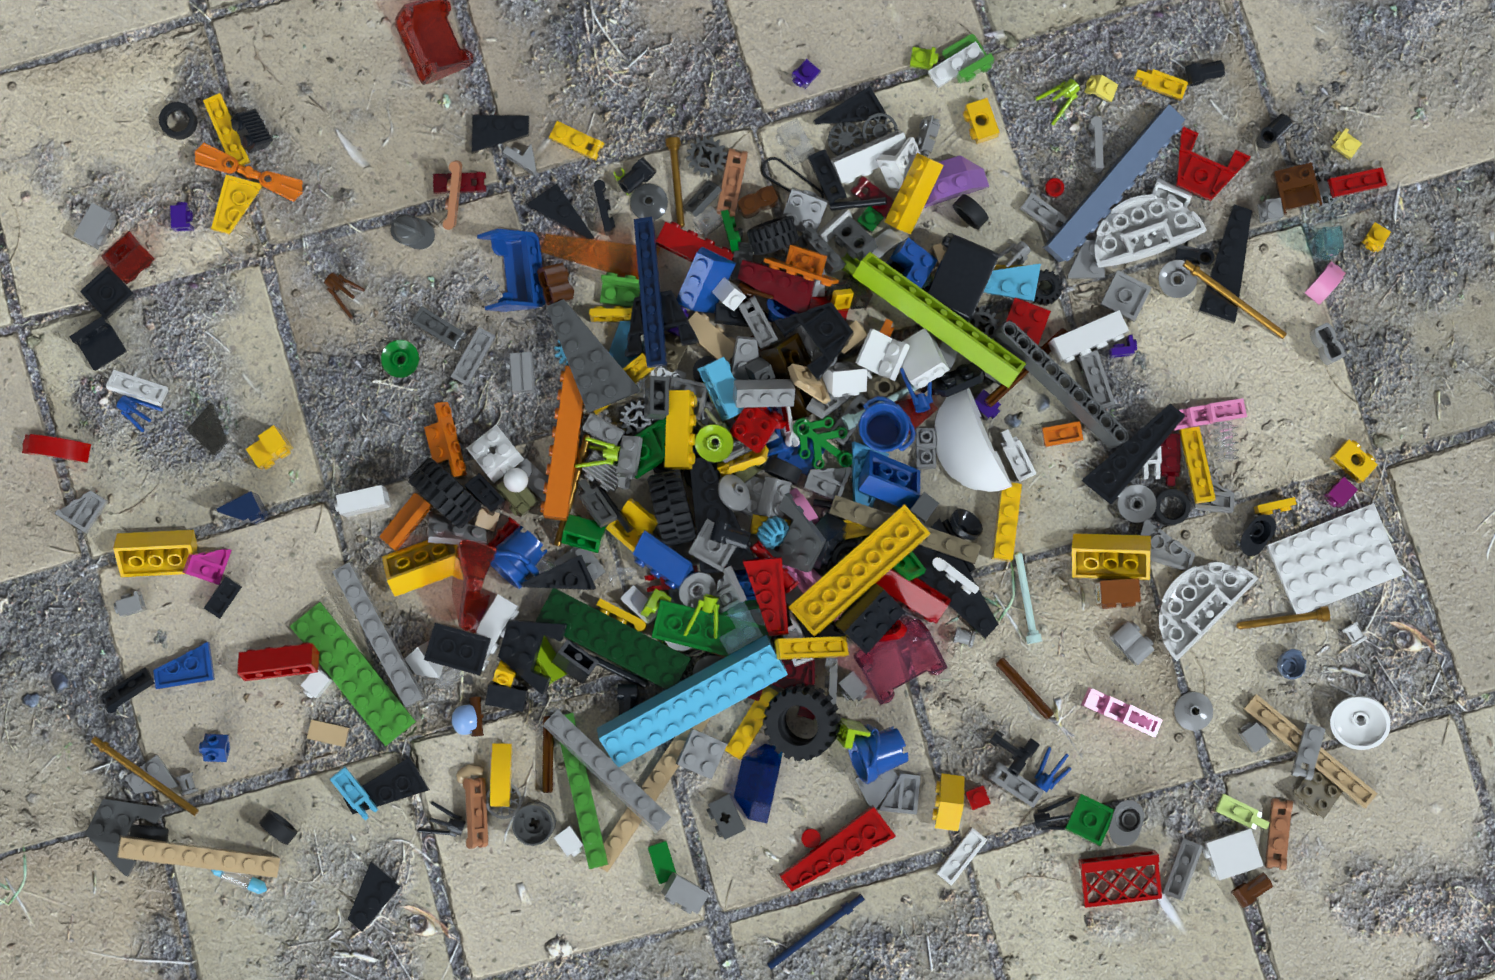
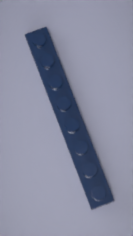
[634,216,667,368]

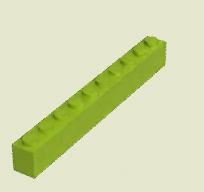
[853,252,1026,388]

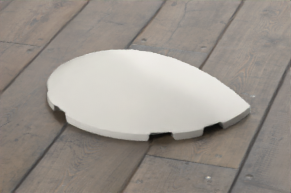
[1094,195,1207,268]
[934,388,1012,492]
[1159,562,1258,661]

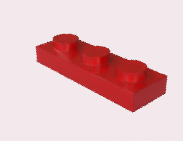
[1327,167,1387,198]

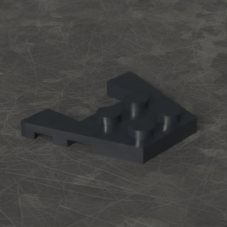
[625,290,699,358]
[774,302,854,381]
[498,620,568,695]

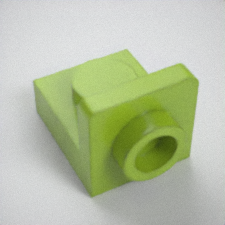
[910,47,939,70]
[640,589,672,618]

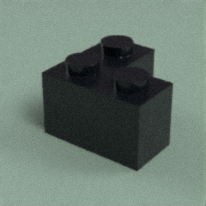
[813,512,847,570]

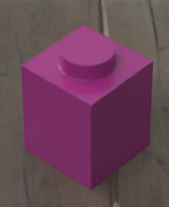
[1324,477,1358,508]

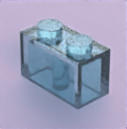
[1314,226,1344,260]

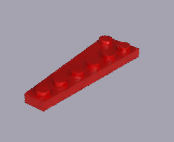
[779,805,896,892]

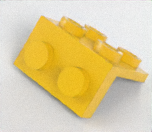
[606,498,658,552]

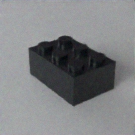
[834,583,905,654]

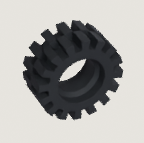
[1034,269,1063,306]

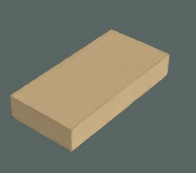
[307,720,350,747]

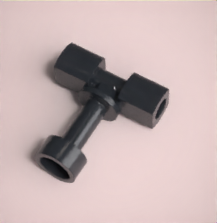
[989,730,1040,777]

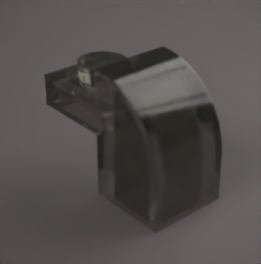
[825,275,873,310]

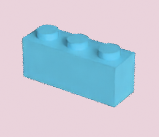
[698,357,744,421]

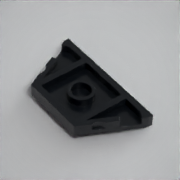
[920,362,986,397]

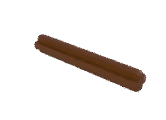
[996,658,1054,719]
[542,716,554,793]

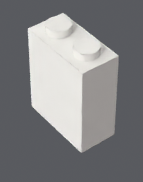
[902,328,950,390]
[334,485,391,517]
[1202,828,1264,881]

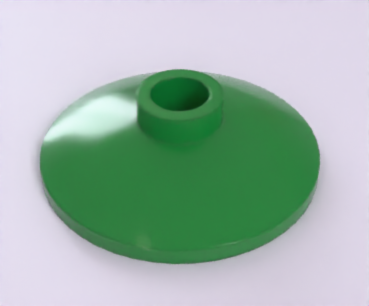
[381,340,419,378]

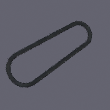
[762,157,824,199]

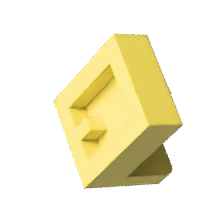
[1331,128,1362,160]

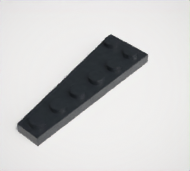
[1198,204,1252,324]
[1082,404,1186,505]

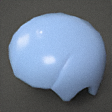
[451,704,477,735]

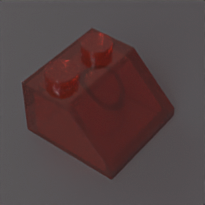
[101,231,155,285]

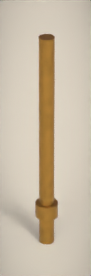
[553,434,592,547]

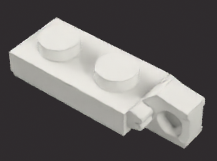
[1000,429,1036,483]

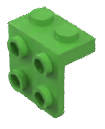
[942,34,995,84]

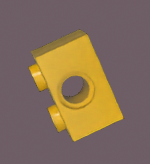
[963,98,1000,144]
[1330,439,1378,484]

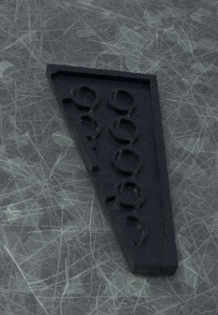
[690,458,754,574]
[912,518,999,639]

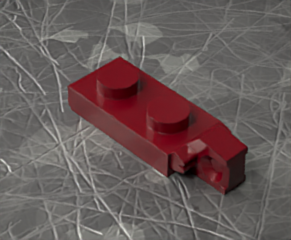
[1160,434,1180,487]

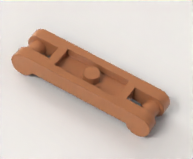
[716,148,748,217]
[443,160,463,230]
[463,777,488,849]
[1265,798,1293,870]

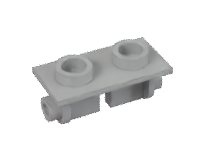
[915,115,940,156]

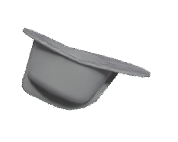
[1109,800,1144,846]

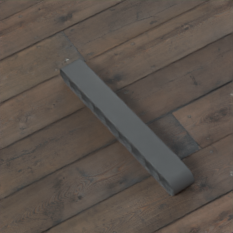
[994,321,1128,448]

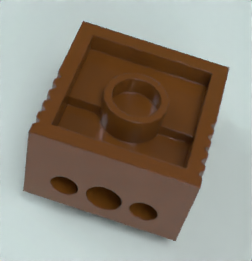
[1273,162,1323,215]

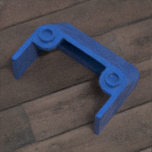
[477,228,546,312]

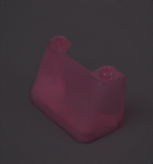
[853,619,948,705]

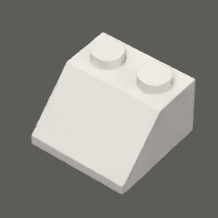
[822,361,867,397]

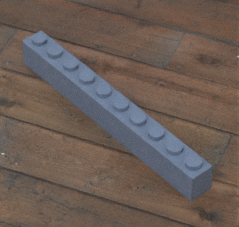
[1043,104,1186,262]

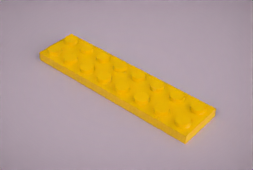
[788,504,931,637]

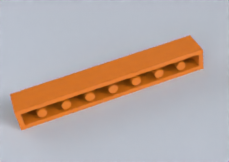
[540,365,584,521]

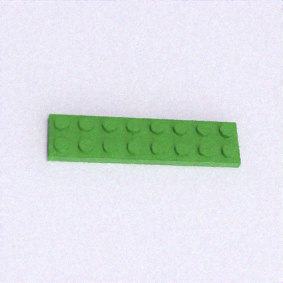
[290,602,416,746]

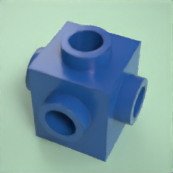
[199,734,230,762]

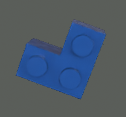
[890,237,938,288]

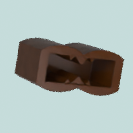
[738,186,778,219]
[537,263,574,305]

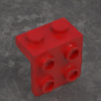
[730,407,787,453]

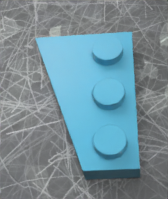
[983,264,1041,302]

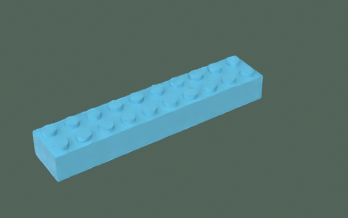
[597,635,788,767]

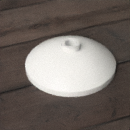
[1330,695,1390,750]

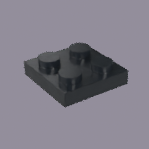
[80,266,135,319]

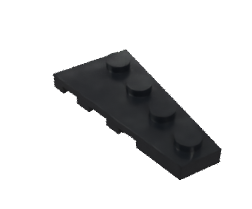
[343,757,430,814]

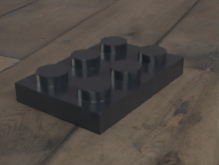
[424,623,491,676]

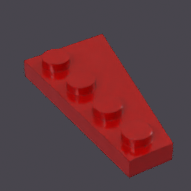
[743,557,789,636]

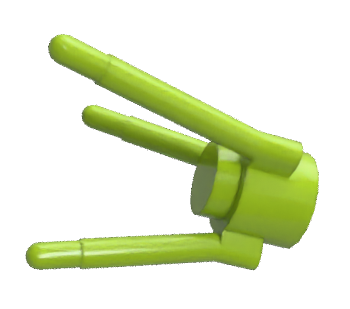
[1035,79,1080,125]
[575,437,621,468]
[684,594,720,639]

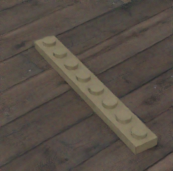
[829,495,981,564]

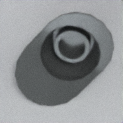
[390,214,435,250]

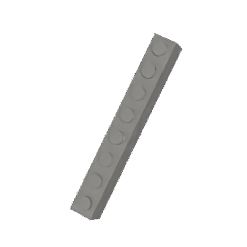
[332,562,425,707]
[543,709,671,833]

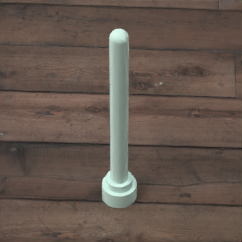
[842,384,922,430]
[1015,552,1042,644]

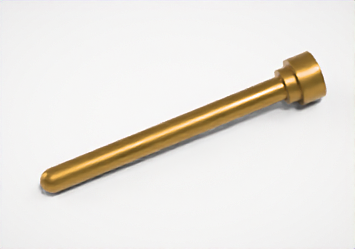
[665,137,685,228]
[1236,606,1330,630]

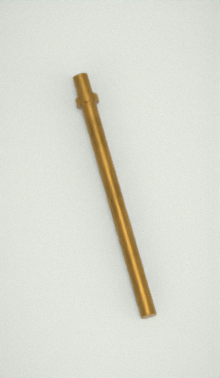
[1182,260,1287,339]
[91,736,199,816]

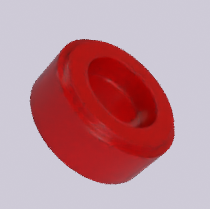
[1045,178,1064,198]
[801,829,821,848]

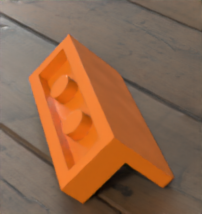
[380,493,433,551]

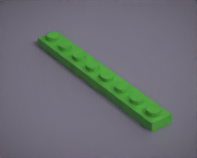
[560,713,609,869]

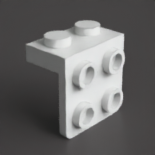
[877,137,921,189]

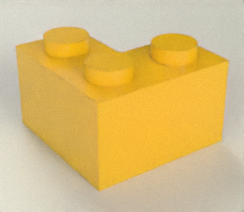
[246,425,293,470]
[932,773,965,831]

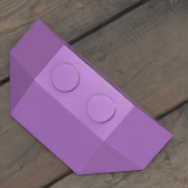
[924,155,989,208]

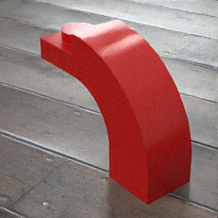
[22,434,91,463]

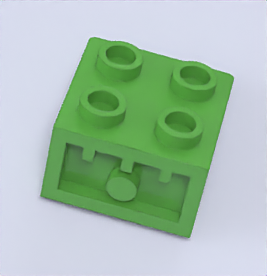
[600,272,640,308]

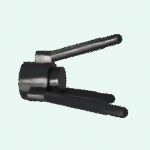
[1033,796,1075,831]
[417,801,466,837]

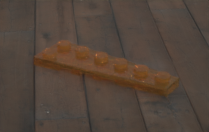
[541,233,660,280]

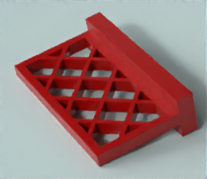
[1078,850,1162,908]

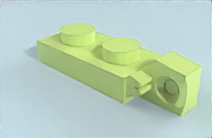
[1214,793,1270,830]

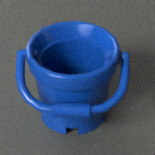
[859,396,915,452]
[484,525,547,589]
[848,724,908,784]

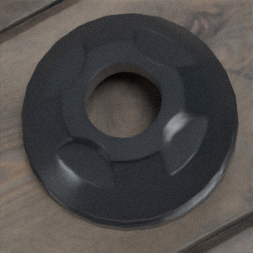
[950,509,983,540]

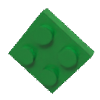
[1064,794,1115,847]

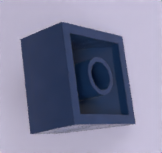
[216,491,269,525]

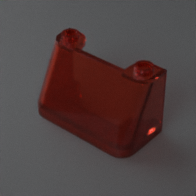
[395,0,474,85]
[451,540,497,633]

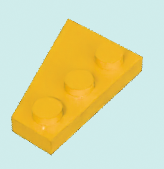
[211,174,263,235]

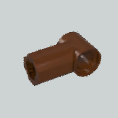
[1231,872,1274,909]

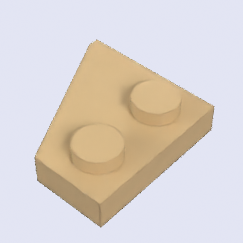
[788,364,831,404]

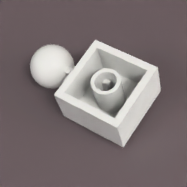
[466,424,528,492]

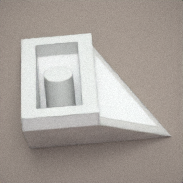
[405,641,443,679]

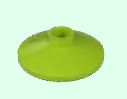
[695,424,734,462]

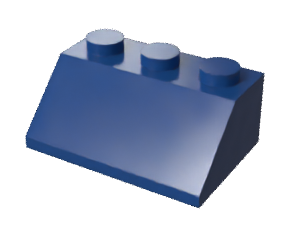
[677,247,736,314]
[858,450,920,510]
[633,531,694,590]

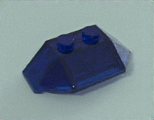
[734,744,783,824]

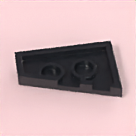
[472,115,530,154]
[348,861,401,932]

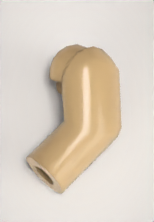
[456,764,484,784]

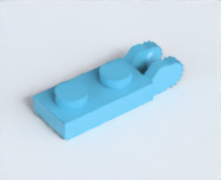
[330,767,378,820]

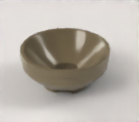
[866,374,901,403]

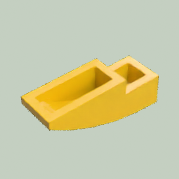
[490,743,513,807]

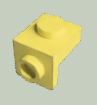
[1084,75,1118,102]

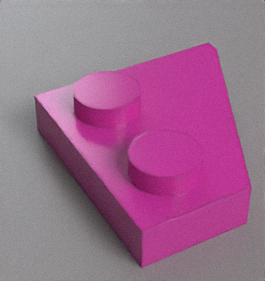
[182,548,232,585]

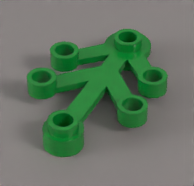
[793,415,852,469]

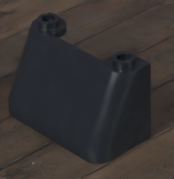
[922,233,999,322]

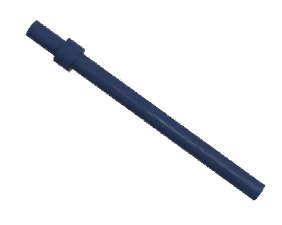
[767,894,865,970]

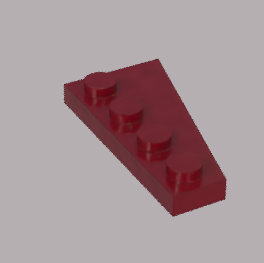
[738,259,816,314]

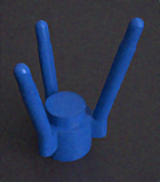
[900,368,933,413]
[116,395,163,432]
[1034,747,1071,792]

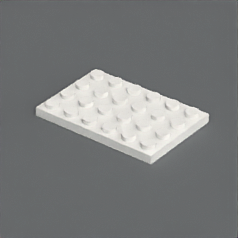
[1266,503,1404,614]

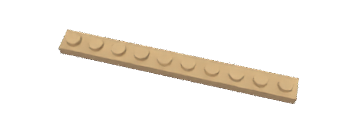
[600,717,711,873]

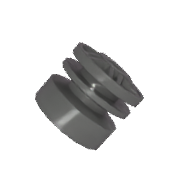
[512,801,556,846]

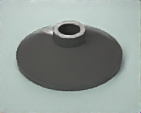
[630,184,668,220]

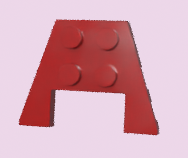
[1176,126,1251,202]

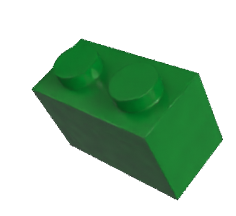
[561,514,606,553]

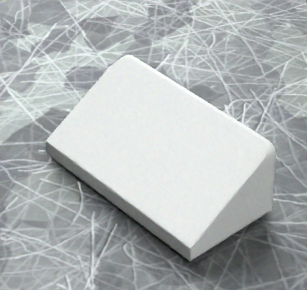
[1151,178,1192,208]
[817,209,853,242]
[872,228,902,259]
[620,585,659,625]

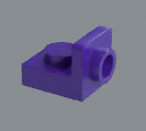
[792,59,821,89]
[1109,335,1137,358]

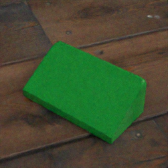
[648,841,677,884]

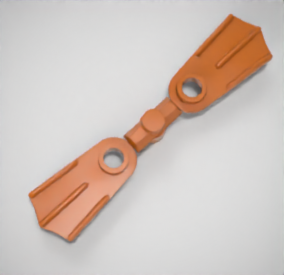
[195,142,303,202]

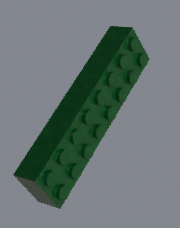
[535,589,691,690]

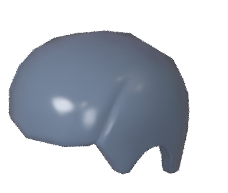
[1277,649,1307,680]

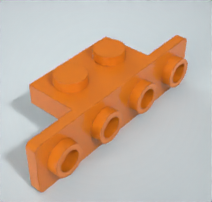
[764,245,839,287]
[424,402,467,477]

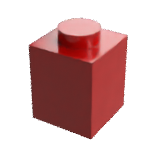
[964,785,991,810]

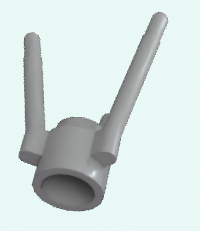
[998,241,1031,267]

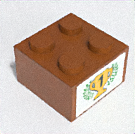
[1095,578,1141,609]

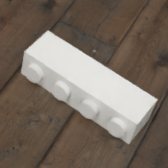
[830,129,906,184]
[1048,310,1129,364]
[474,594,520,671]

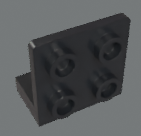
[69,316,127,371]

